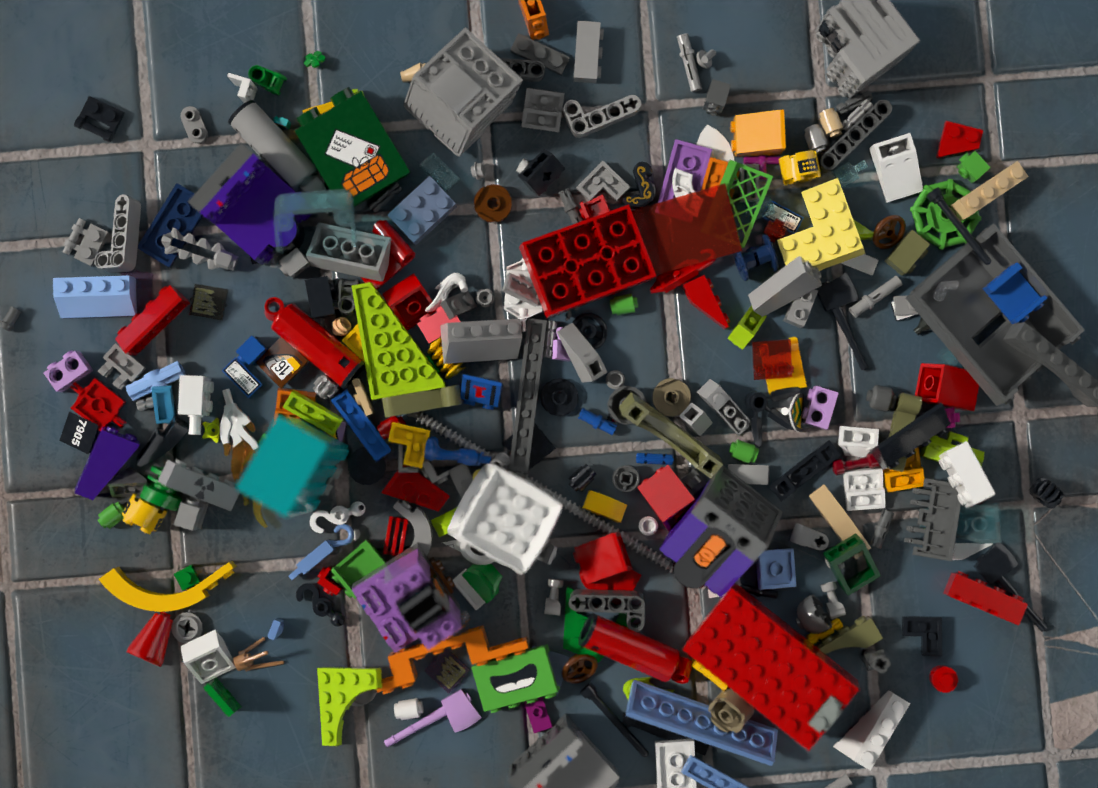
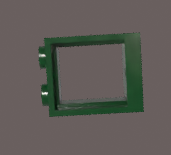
[823,533,881,596]

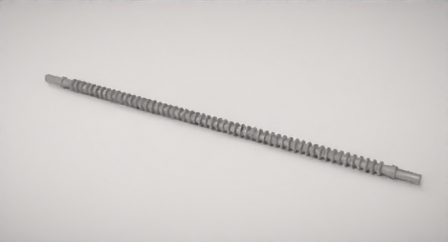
[406,411,706,590]

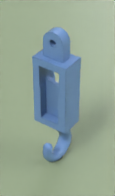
[289,524,354,580]

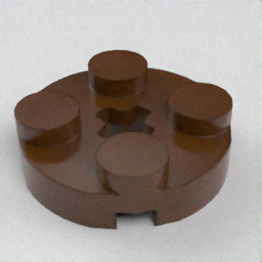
[474,184,512,223]

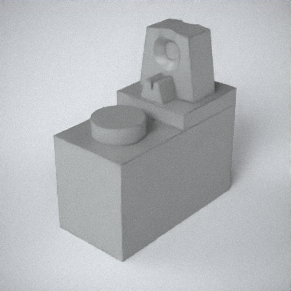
[174,496,209,531]

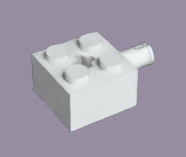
[178,375,214,435]

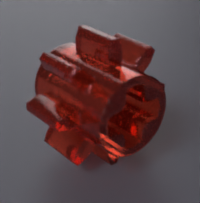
[763,218,787,243]

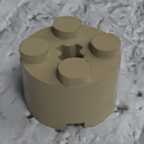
[708,687,754,733]

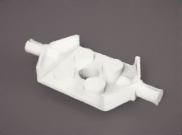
[504,259,542,332]

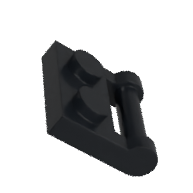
[74,96,125,143]

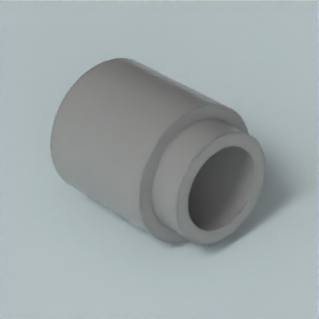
[804,124,828,154]

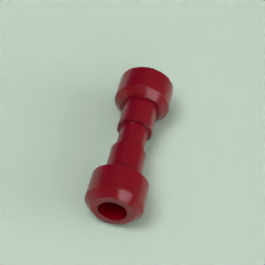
[832,453,879,475]

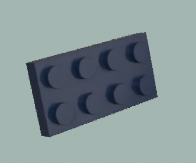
[138,183,203,268]

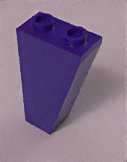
[74,426,139,500]

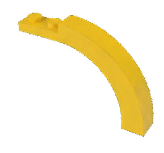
[99,561,237,612]

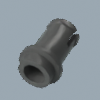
[0,306,22,332]

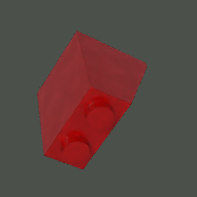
[915,363,979,411]
[637,465,695,532]
[573,532,633,585]

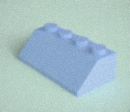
[53,276,137,318]

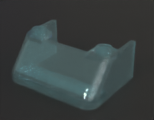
[274,189,358,253]

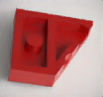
[936,121,983,158]

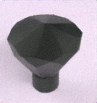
[914,317,932,335]

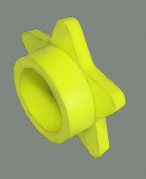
[202,418,220,443]

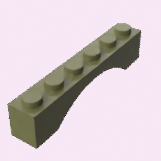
[619,392,723,479]
[816,616,883,654]

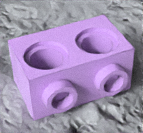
[44,350,93,392]
[801,386,838,430]

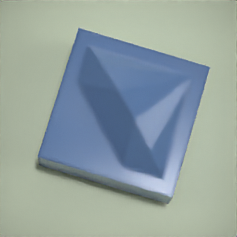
[267,618,284,640]

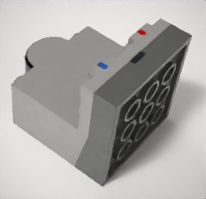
[507,714,620,788]

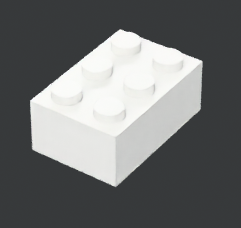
[939,441,995,508]

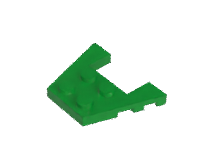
[563,587,636,663]

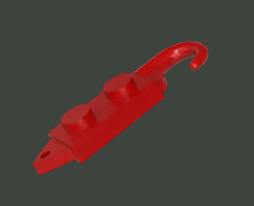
[650,248,717,294]

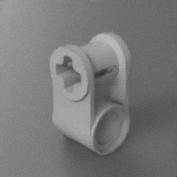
[789,523,829,551]

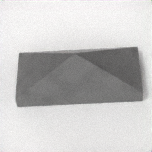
[108,467,148,497]

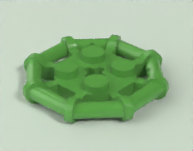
[910,179,982,250]

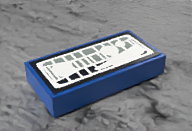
[761,200,804,234]
[222,357,263,398]

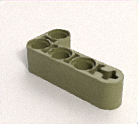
[382,385,462,417]
[886,393,922,472]

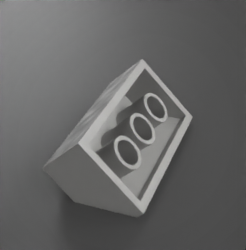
[306,222,391,282]
[440,319,522,364]

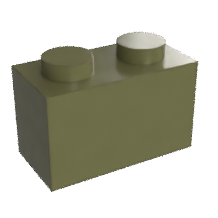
[884,230,930,276]

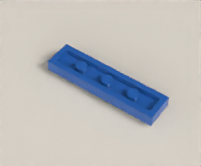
[331,389,391,462]

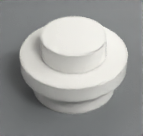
[639,516,658,536]

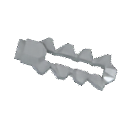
[161,228,238,271]

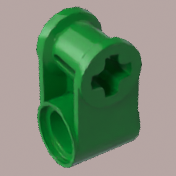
[248,65,287,96]

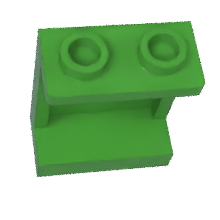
[331,539,387,599]

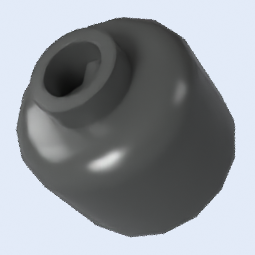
[866,385,896,412]

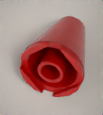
[126,611,173,667]

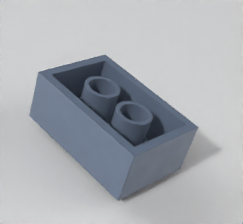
[388,176,457,246]

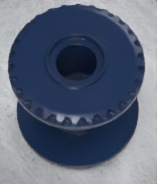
[732,235,779,281]

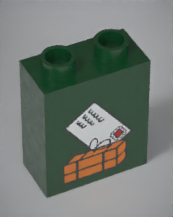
[294,87,410,212]

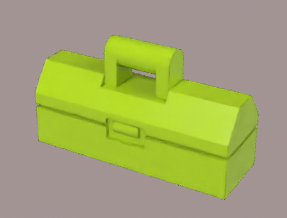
[920,431,985,467]

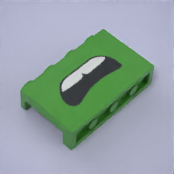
[471,644,560,713]

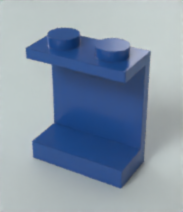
[983,262,1047,324]

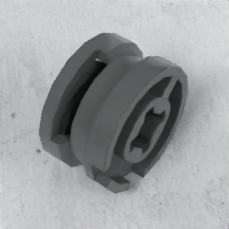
[612,465,639,492]

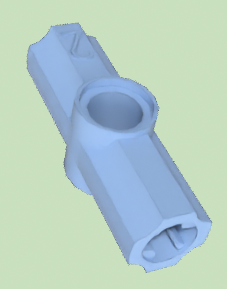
[125,361,185,401]

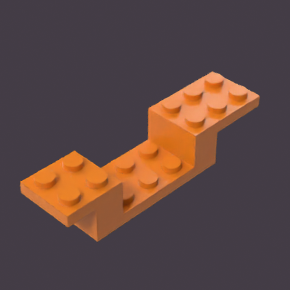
[376,625,529,694]

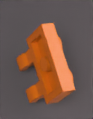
[700,157,740,199]

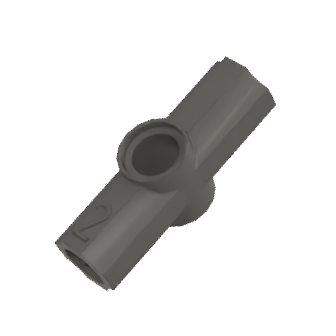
[861,648,890,673]

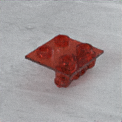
[752,339,794,380]

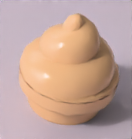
[332,317,352,336]

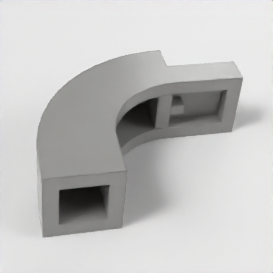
[393,500,433,556]

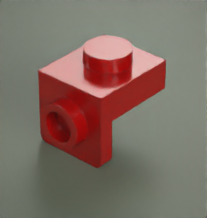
[579,194,611,220]
[317,566,343,596]

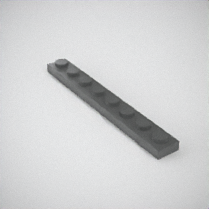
[509,318,547,473]

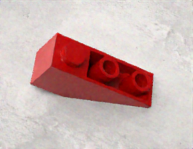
[682,275,730,329]

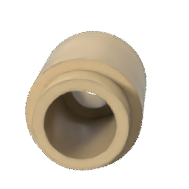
[819,108,844,138]

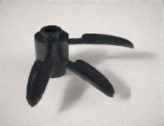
[745,387,802,448]

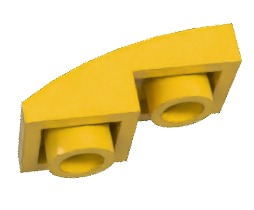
[582,490,627,523]

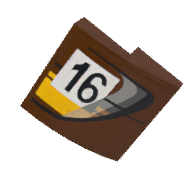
[256,337,309,389]

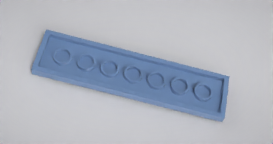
[625,680,778,766]

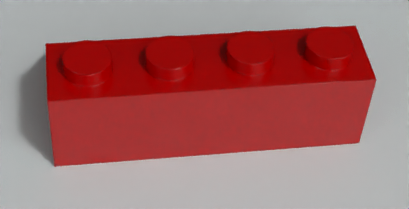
[115,285,190,356]

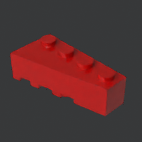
[943,571,1028,626]

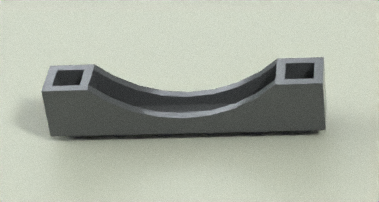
[1003,322,1098,407]

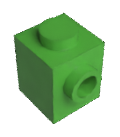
[957,151,991,183]

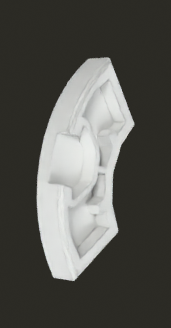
[672,168,704,218]

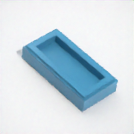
[151,386,176,424]

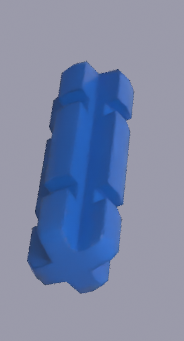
[636,453,674,465]

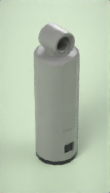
[228,100,326,202]

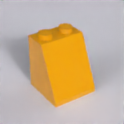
[730,110,786,157]

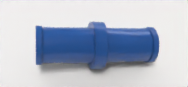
[578,408,617,436]

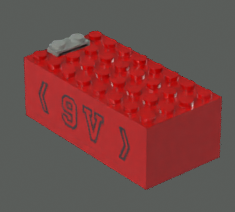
[682,583,859,751]

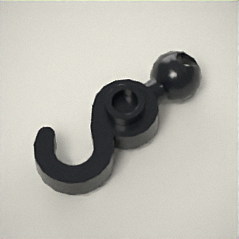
[296,583,345,627]

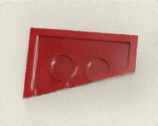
[381,463,450,512]

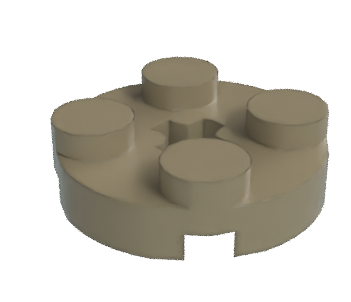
[652,378,691,417]

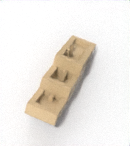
[809,484,871,559]

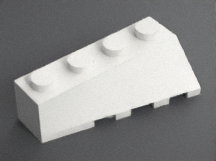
[833,690,910,771]

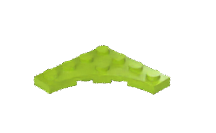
[317,667,382,746]

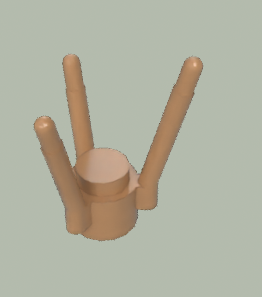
[233,637,285,672]

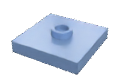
[756,548,797,590]

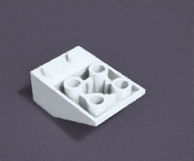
[869,133,923,203]

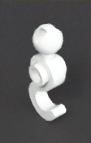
[310,501,365,533]

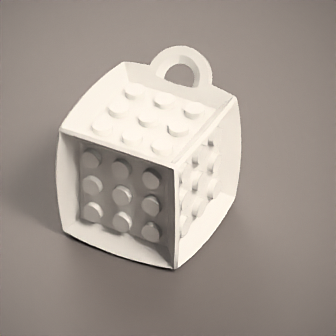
[447,463,563,574]

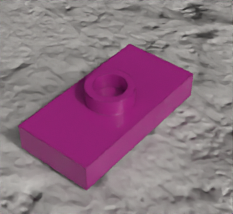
[523,697,552,733]

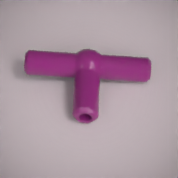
[743,155,781,180]

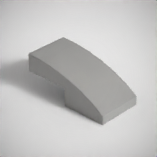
[728,464,769,485]

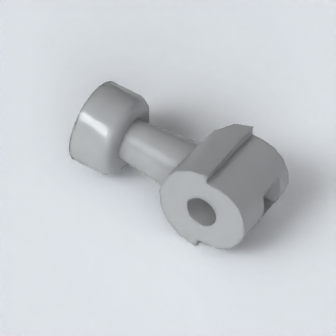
[544,579,563,616]
[821,581,846,619]

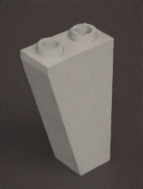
[748,256,822,317]

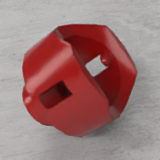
[929,665,958,693]

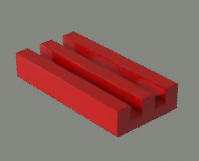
[383,516,409,556]

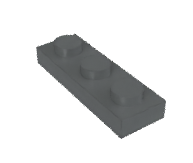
[510,33,570,76]

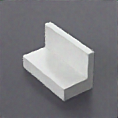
[227,73,257,103]

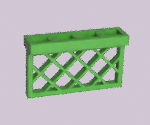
[701,160,773,248]

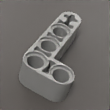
[563,95,641,138]
[94,194,141,273]

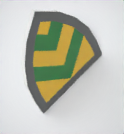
[776,393,804,432]

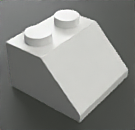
[180,630,236,684]

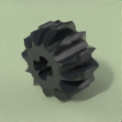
[1029,477,1064,509]

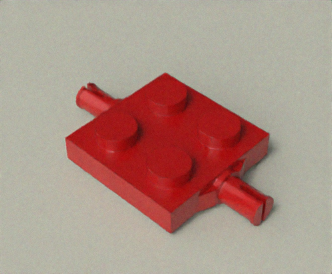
[70,378,126,431]

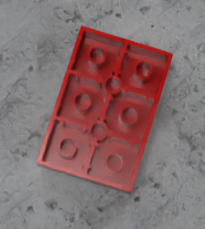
[519,205,656,319]

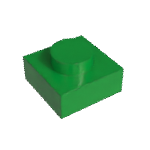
[174,565,201,591]

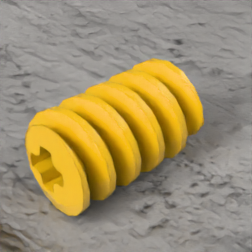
[427,337,466,379]

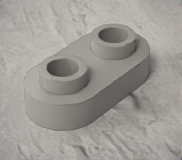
[180,106,208,144]

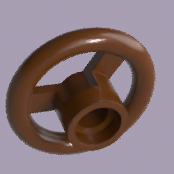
[873,215,906,249]
[561,654,598,684]

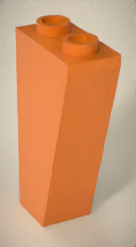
[518,0,549,40]

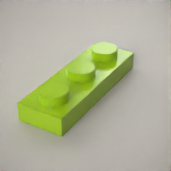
[283,390,343,436]

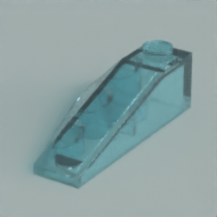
[920,503,1002,544]

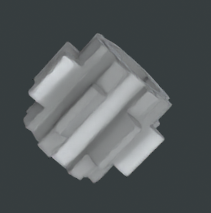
[313,374,338,399]

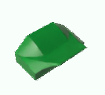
[462,564,502,604]

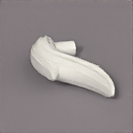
[425,273,468,312]

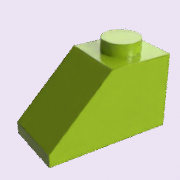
[727,305,767,350]

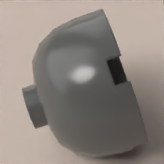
[796,594,832,634]

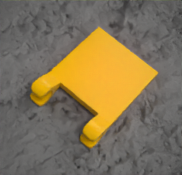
[758,337,807,395]

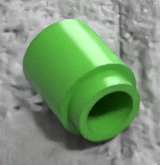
[610,293,638,316]
[729,439,759,463]
[98,501,125,529]

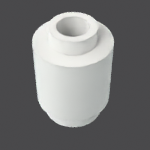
[394,698,423,720]

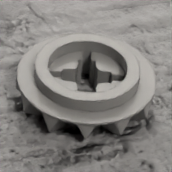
[171,613,203,643]

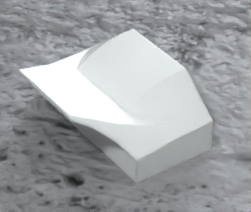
[838,426,879,457]

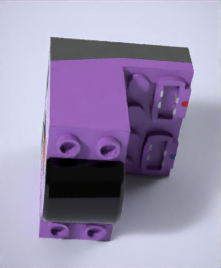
[352,543,462,653]

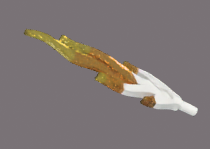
[220,389,268,528]

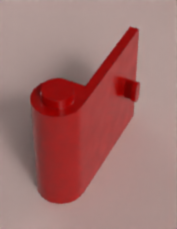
[360,220,416,290]

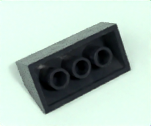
[870,403,950,470]

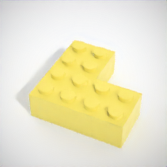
[777,178,865,271]

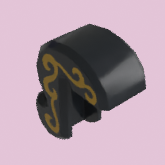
[622,162,656,210]

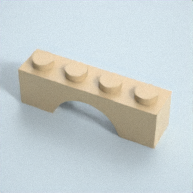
[950,161,1029,221]

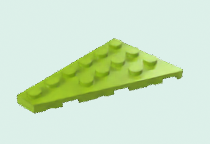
[351,282,446,400]

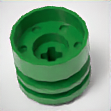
[140,466,183,511]

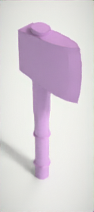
[384,688,482,747]

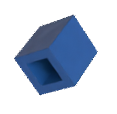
[236,335,268,366]

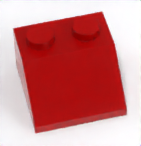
[382,273,436,331]

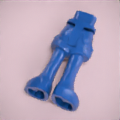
[424,437,492,466]

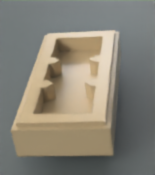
[352,378,375,417]

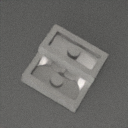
[521,88,565,132]

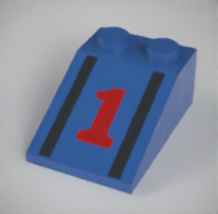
[461,374,503,410]

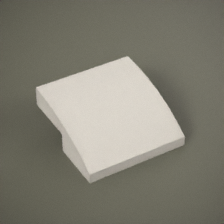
[843,467,885,511]

